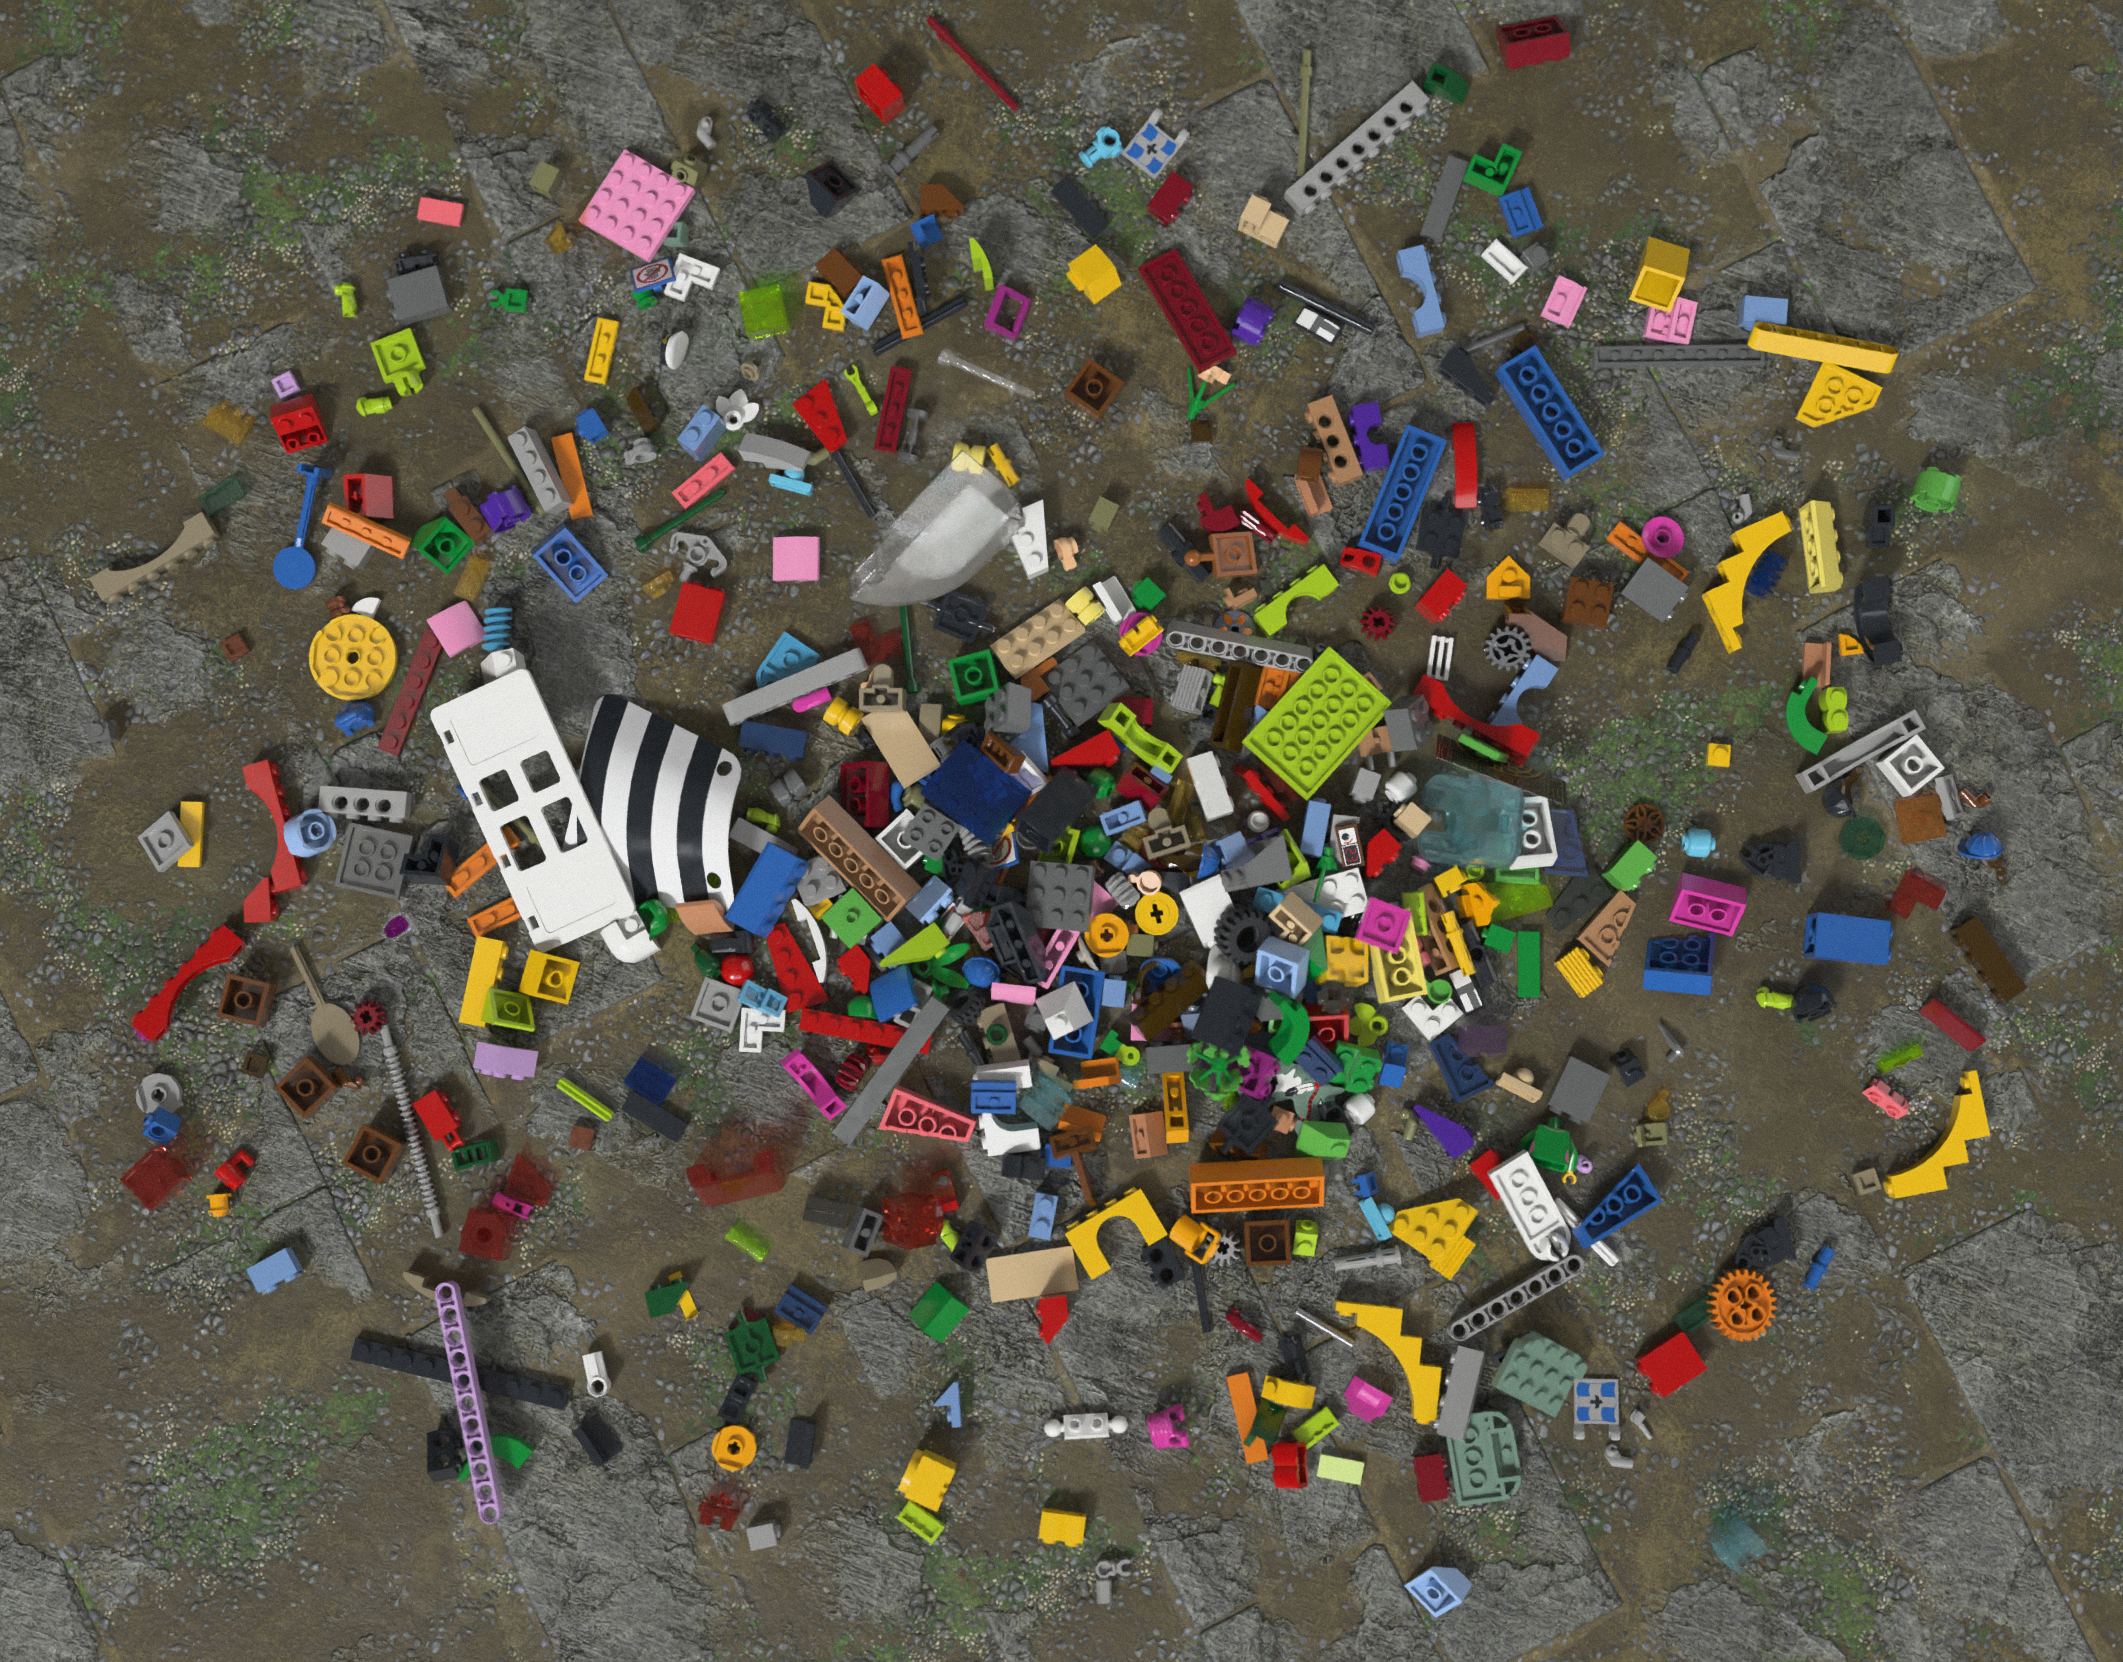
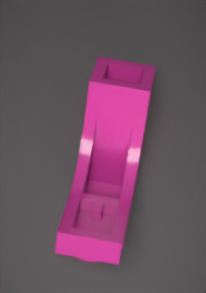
[780,1048,847,1120]

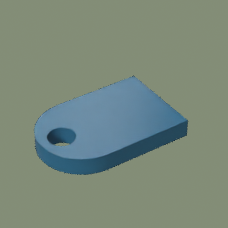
[756,631,821,689]

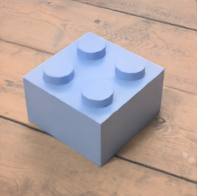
[1254,935,1310,999]

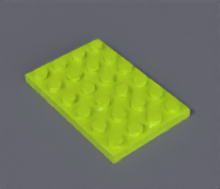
[1242,646,1392,801]

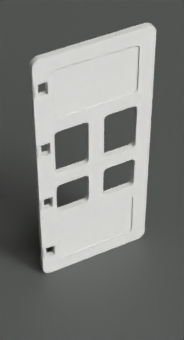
[431,669,636,952]

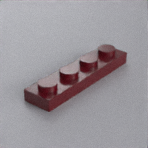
[874,366,912,455]

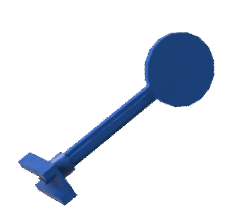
[273,463,332,589]

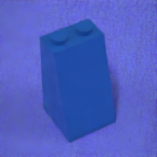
[1803,913,1893,965]

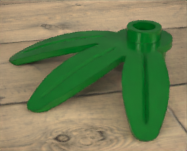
[913,917,970,988]

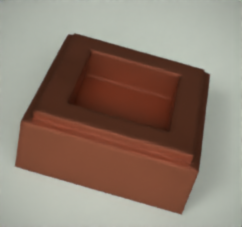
[220,633,251,663]
[568,1124,596,1151]

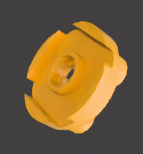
[1085,913,1129,958]
[712,1425,757,1471]

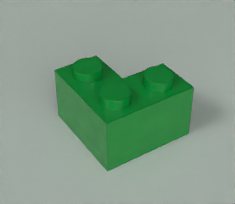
[1462,143,1522,197]

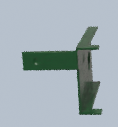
[1243,1397,1288,1447]

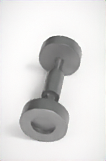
[897,409,929,465]

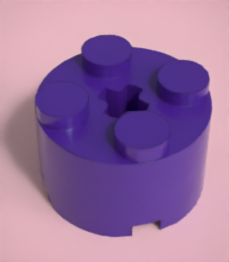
[1229,296,1275,346]
[479,485,532,533]

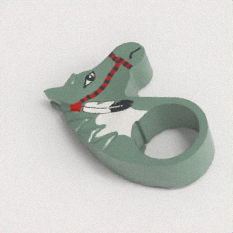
[1237,1060,1345,1135]

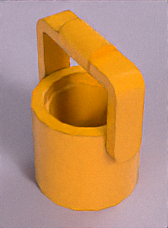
[1169,1215,1221,1264]

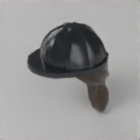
[1822,765,1864,819]

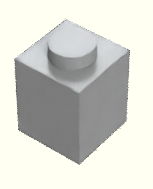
[746,1519,782,1551]

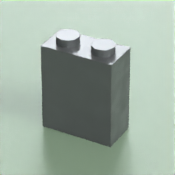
[386,266,453,326]
[1545,1056,1611,1125]

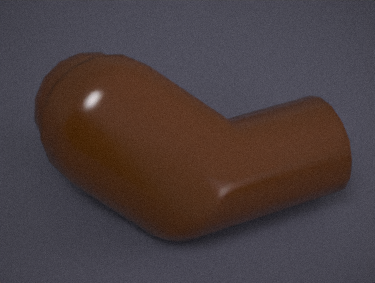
[1958,786,1992,808]
[332,1067,365,1090]

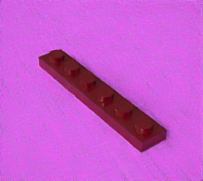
[377,628,443,757]

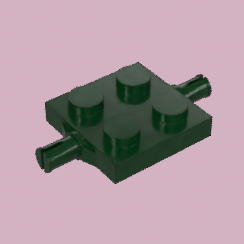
[724,1309,781,1384]

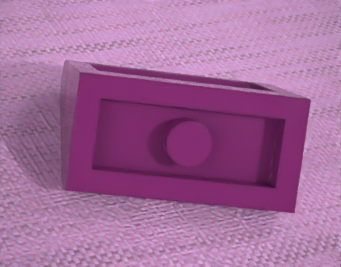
[984,284,1032,340]

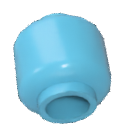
[1682,828,1716,857]

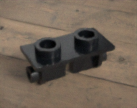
[746,99,787,144]
[392,248,440,275]
[1477,486,1504,532]
[1279,1333,1311,1382]

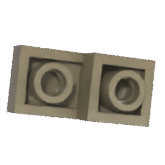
[919,703,944,745]
[1032,1055,1073,1092]

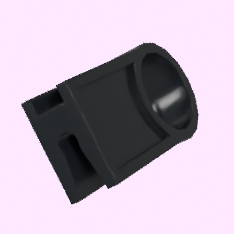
[1319,1101,1354,1135]

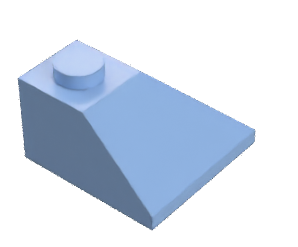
[1404,1567,1473,1618]

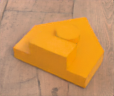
[1486,556,1530,600]
[1456,882,1500,927]

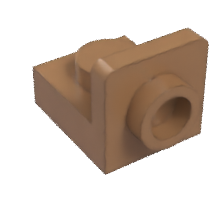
[1222,587,1258,611]

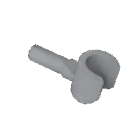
[1630,1409,1653,1440]

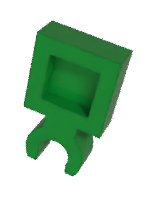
[489,288,529,313]

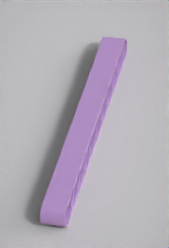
[435,1281,504,1524]

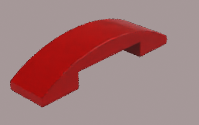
[1451,423,1477,509]
[1244,478,1309,546]

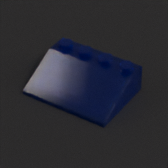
[920,739,1033,846]

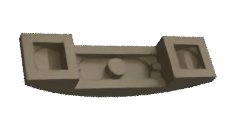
[402,1269,492,1306]

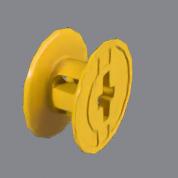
[1135,892,1179,936]

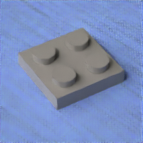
[137,811,194,872]
[797,855,847,908]
[690,977,743,1033]

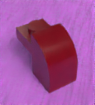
[1195,492,1240,534]

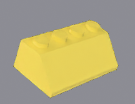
[1799,500,1843,594]
[1361,907,1428,1003]

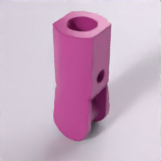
[792,687,832,713]
[492,1192,534,1220]

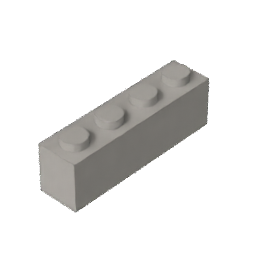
[507,426,573,515]
[1434,1345,1486,1442]

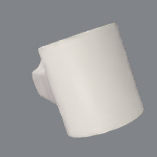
[582,1351,611,1397]

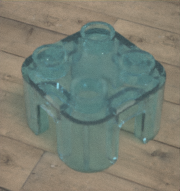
[1418,774,1525,869]

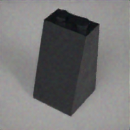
[1014,766,1098,856]

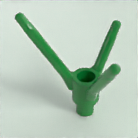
[1186,367,1236,420]
[1304,846,1340,903]

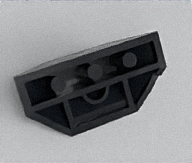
[985,900,1046,985]

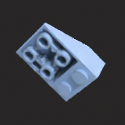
[905,875,955,925]

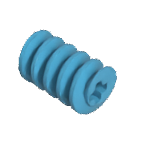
[482,607,513,652]

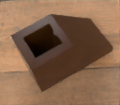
[920,184,964,219]

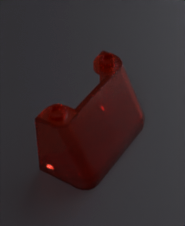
[686,1147,785,1207]

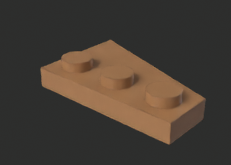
[1576,889,1636,967]

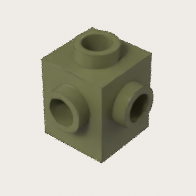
[671,153,708,189]

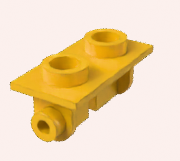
[1118,615,1164,657]

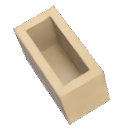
[1392,802,1432,839]

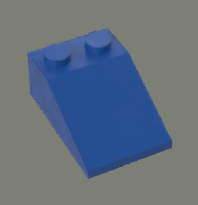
[531,522,608,603]

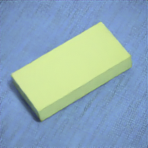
[1316,1453,1364,1485]

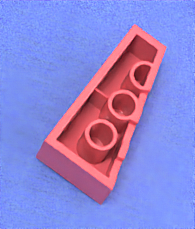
[879,1085,978,1142]

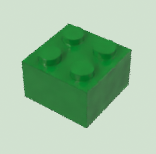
[948,649,1002,707]

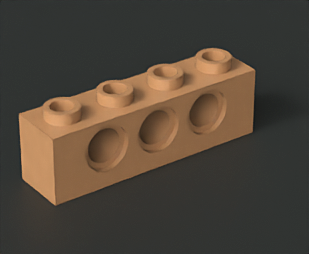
[1304,395,1363,488]
[1401,882,1460,976]

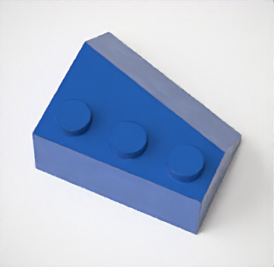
[1643,932,1716,995]

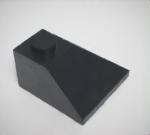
[805,160,861,219]

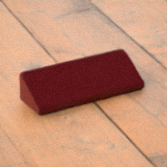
[1919,998,1986,1052]

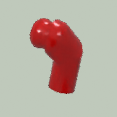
[865,1043,890,1064]

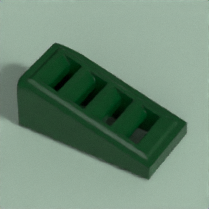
[451,1139,501,1171]

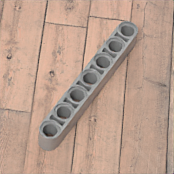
[1166,621,1313,673]
[722,648,868,726]
[1447,1253,1584,1341]

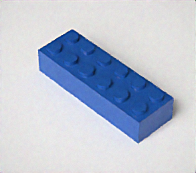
[1495,345,1605,482]
[1356,424,1447,564]

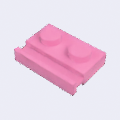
[1540,275,1587,328]

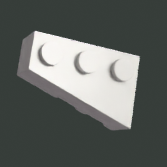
[1003,500,1048,579]
[1186,751,1235,822]

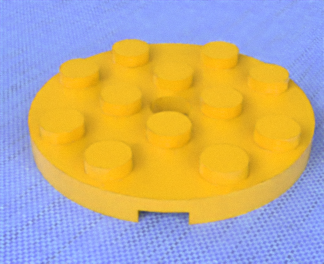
[309,614,398,701]

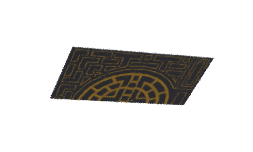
[1435,734,1567,806]

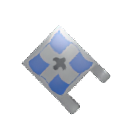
[1122,108,1190,180]
[1573,1379,1620,1440]

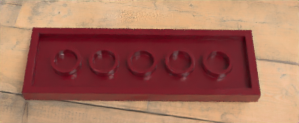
[1138,248,1237,374]

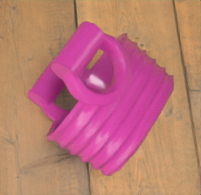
[1147,1404,1190,1450]

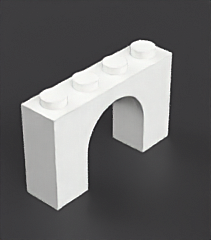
[973,1059,1041,1156]

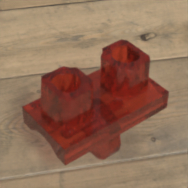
[697,1491,740,1531]

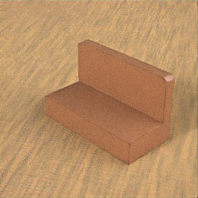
[1294,474,1333,518]
[1801,642,1832,688]
[1129,1111,1168,1159]

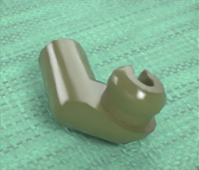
[802,447,830,466]
[1400,1107,1418,1141]

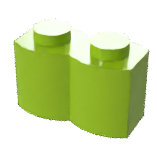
[1818,687,1849,734]

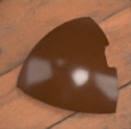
[1209,1127,1267,1161]

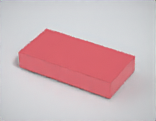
[417,197,464,227]

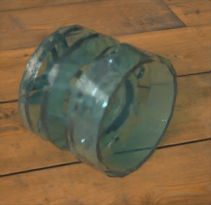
[1016,1074,1074,1132]
[1708,1514,1769,1576]

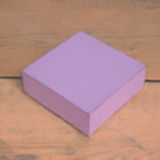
[271,370,301,400]

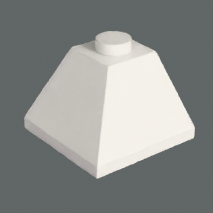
[1035,981,1094,1040]

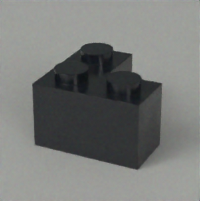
[399,834,460,886]

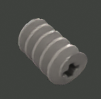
[959,817,994,866]

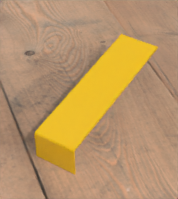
[668,1271,698,1321]

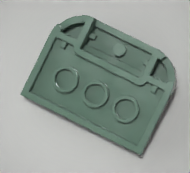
[1491,1331,1587,1418]
[1446,1409,1522,1506]

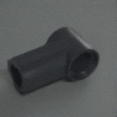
[711,931,755,953]

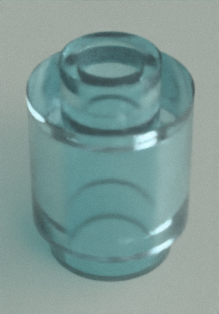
[1117,1062,1141,1091]

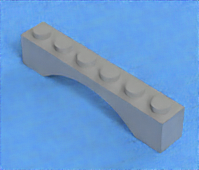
[1795,709,1926,794]

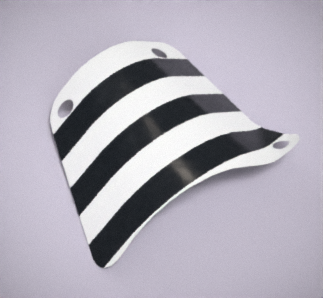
[562,695,741,913]

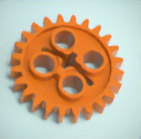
[1706,1269,1777,1342]

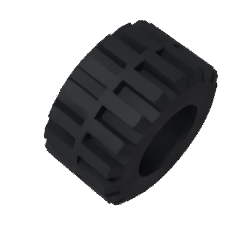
[1213,904,1275,965]

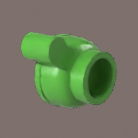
[1425,979,1452,1004]

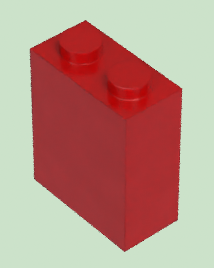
[669,580,727,646]
[1634,1329,1707,1398]

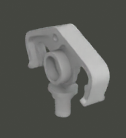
[669,532,728,582]

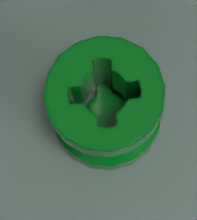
[631,288,658,311]

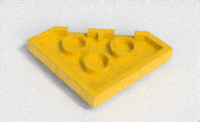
[1795,362,1882,428]
[1388,1198,1479,1267]

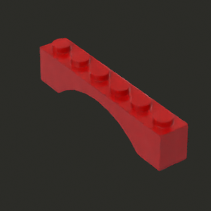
[1412,674,1541,761]
[242,760,308,893]
[131,925,247,1044]
[799,1008,933,1055]

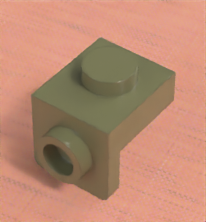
[1634,1122,1670,1147]

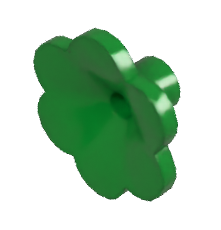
[932,979,950,1002]

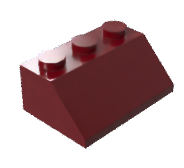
[1495,15,1570,69]
[840,761,889,829]

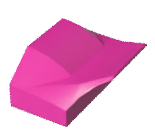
[1343,1375,1393,1423]

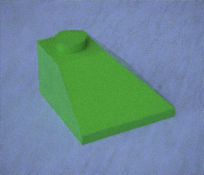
[1293,1120,1351,1161]

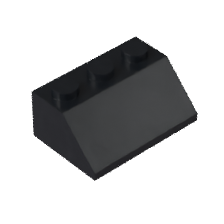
[1190,976,1263,1057]

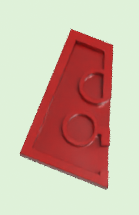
[792,378,848,454]
[1231,764,1291,822]

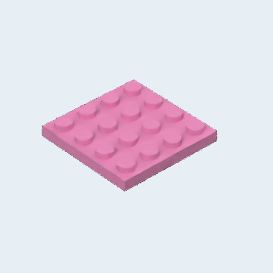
[578,149,695,263]

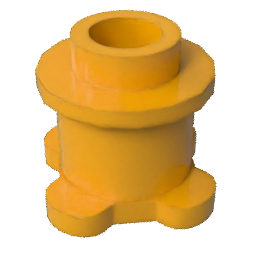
[206,1193,231,1217]

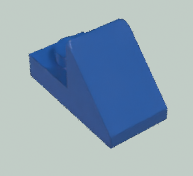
[1378,1041,1409,1088]

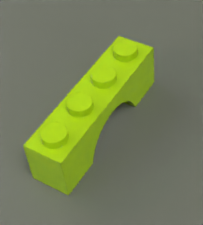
[1253,564,1339,639]
[1098,703,1183,773]

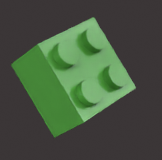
[1601,840,1658,891]

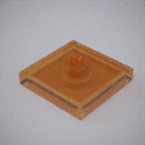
[1893,794,1947,845]

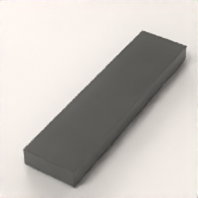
[1419,155,1469,243]

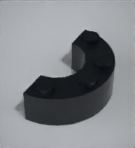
[1853,575,1903,666]

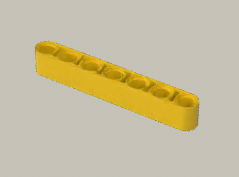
[1747,322,1899,373]

